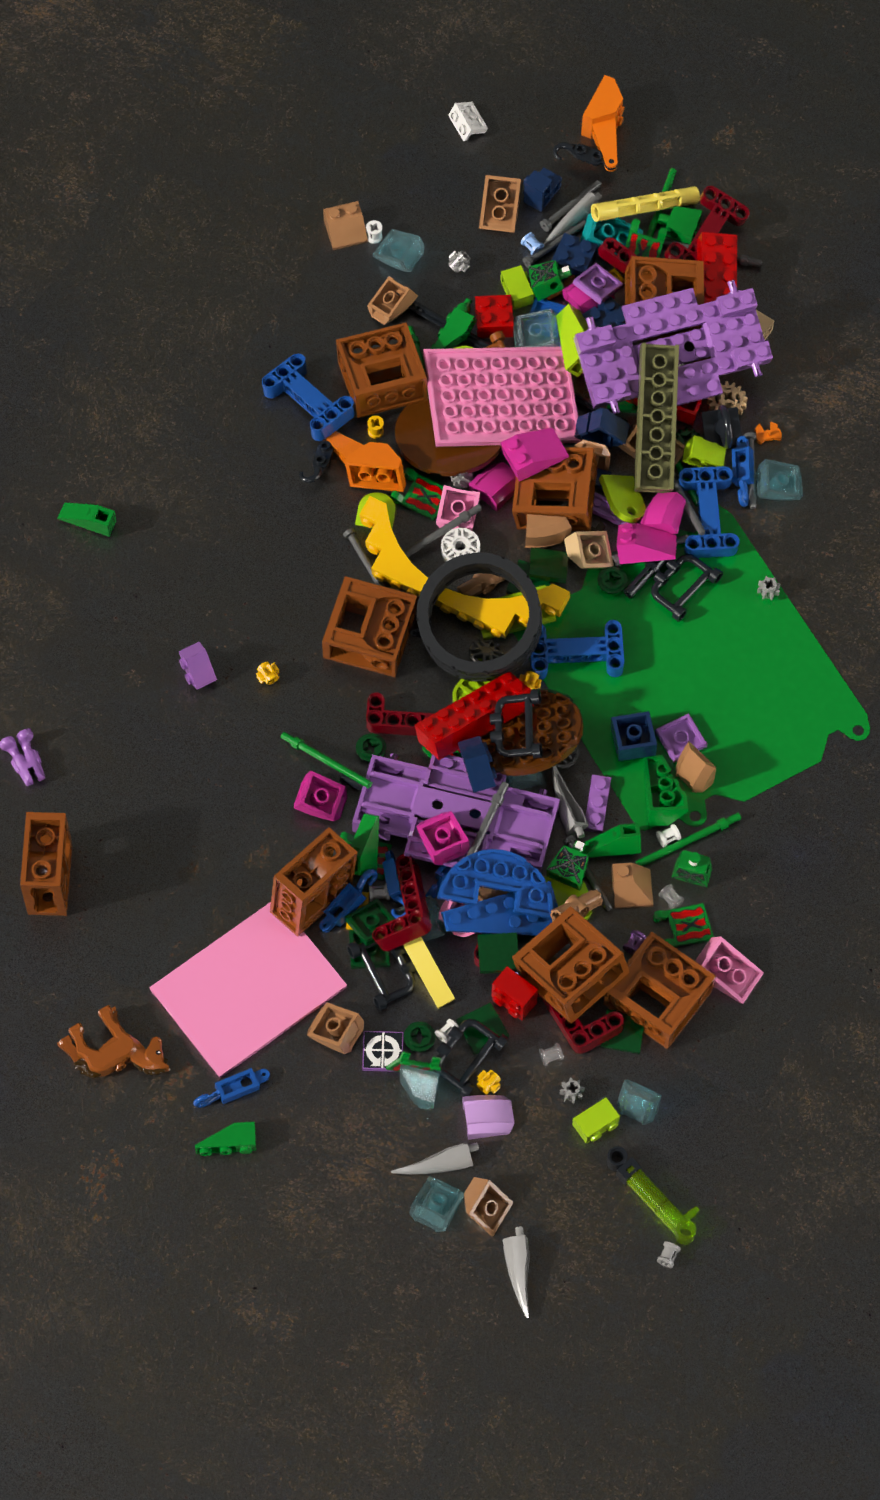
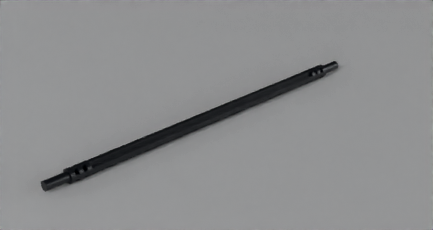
[395,292,633,431]

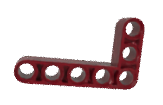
[372,853,432,951]
[539,995,624,1054]

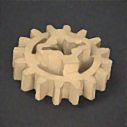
[707,381,748,415]

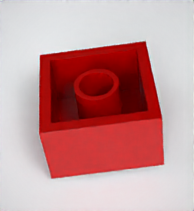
[475,295,514,339]
[491,966,538,1020]

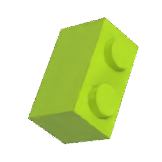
[501,265,535,310]
[682,435,726,467]
[572,1097,620,1144]

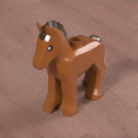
[57,1005,170,1078]

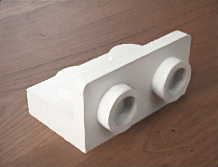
[449,102,488,141]

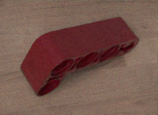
[598,237,647,291]
[366,692,434,736]

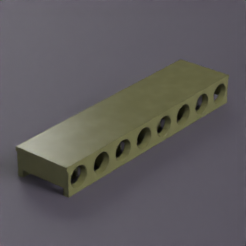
[634,343,679,493]

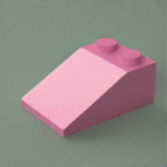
[695,936,764,1004]

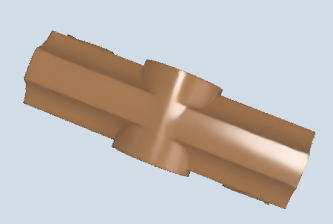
[457,573,506,597]
[550,890,603,922]

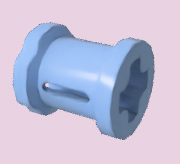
[521,232,544,255]

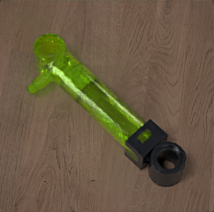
[607,1146,700,1245]

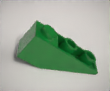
[430,308,476,349]
[57,503,116,537]
[351,813,379,876]
[583,823,641,858]
[195,1122,256,1156]

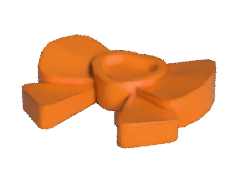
[755,422,782,445]

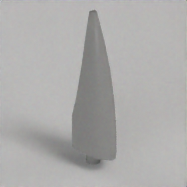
[543,192,602,247]
[551,765,589,839]
[391,1142,479,1175]
[503,1227,530,1318]

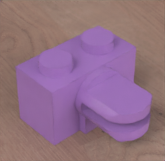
[179,642,217,690]

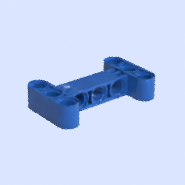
[262,353,355,441]
[678,466,739,558]
[530,620,624,680]

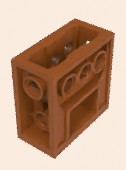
[625,256,704,343]
[336,322,428,418]
[512,447,598,531]
[322,576,417,677]
[20,812,72,916]
[270,827,358,937]
[512,906,630,1024]
[603,931,716,1049]

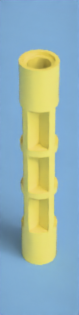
[591,186,700,222]

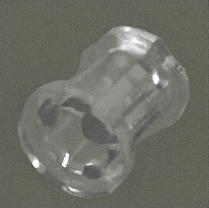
[658,884,684,909]
[539,1043,564,1066]

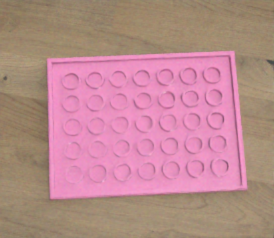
[423,346,581,447]
[150,902,347,1078]

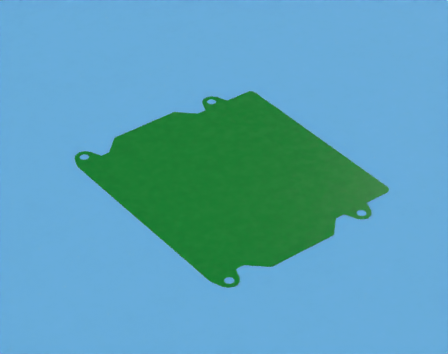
[513,505,870,831]

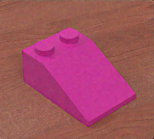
[500,427,569,482]
[617,523,677,564]

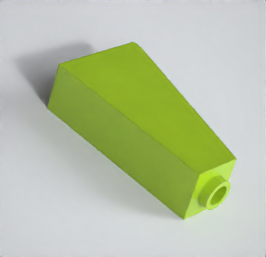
[556,303,589,377]

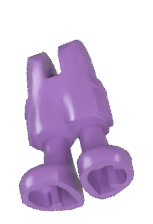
[0,728,45,786]

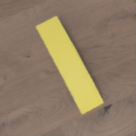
[403,937,456,1009]

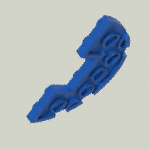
[437,849,553,919]

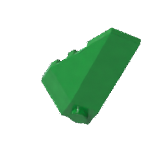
[643,755,688,826]

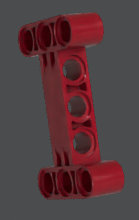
[664,186,750,261]

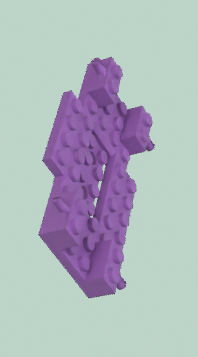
[574,280,773,414]
[352,753,560,873]

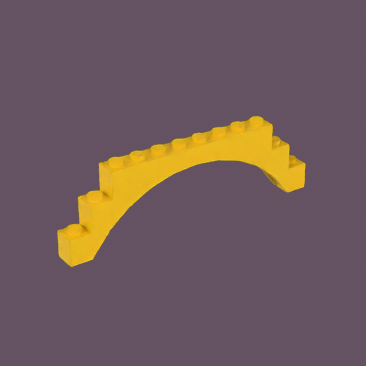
[359,496,570,639]

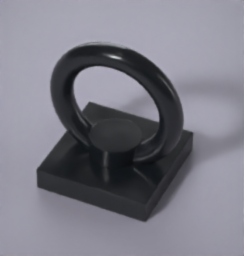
[700,405,742,449]

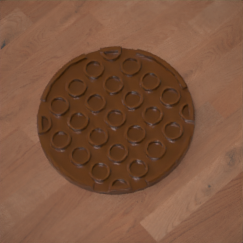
[395,397,502,476]
[481,690,583,776]

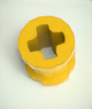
[367,416,384,439]

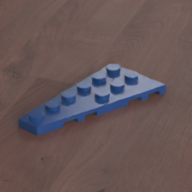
[441,881,558,936]

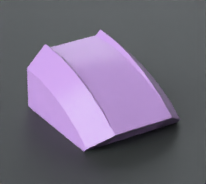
[462,1095,515,1140]

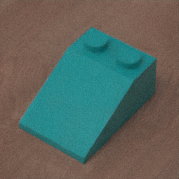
[580,213,644,258]

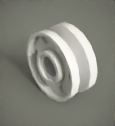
[441,528,480,562]

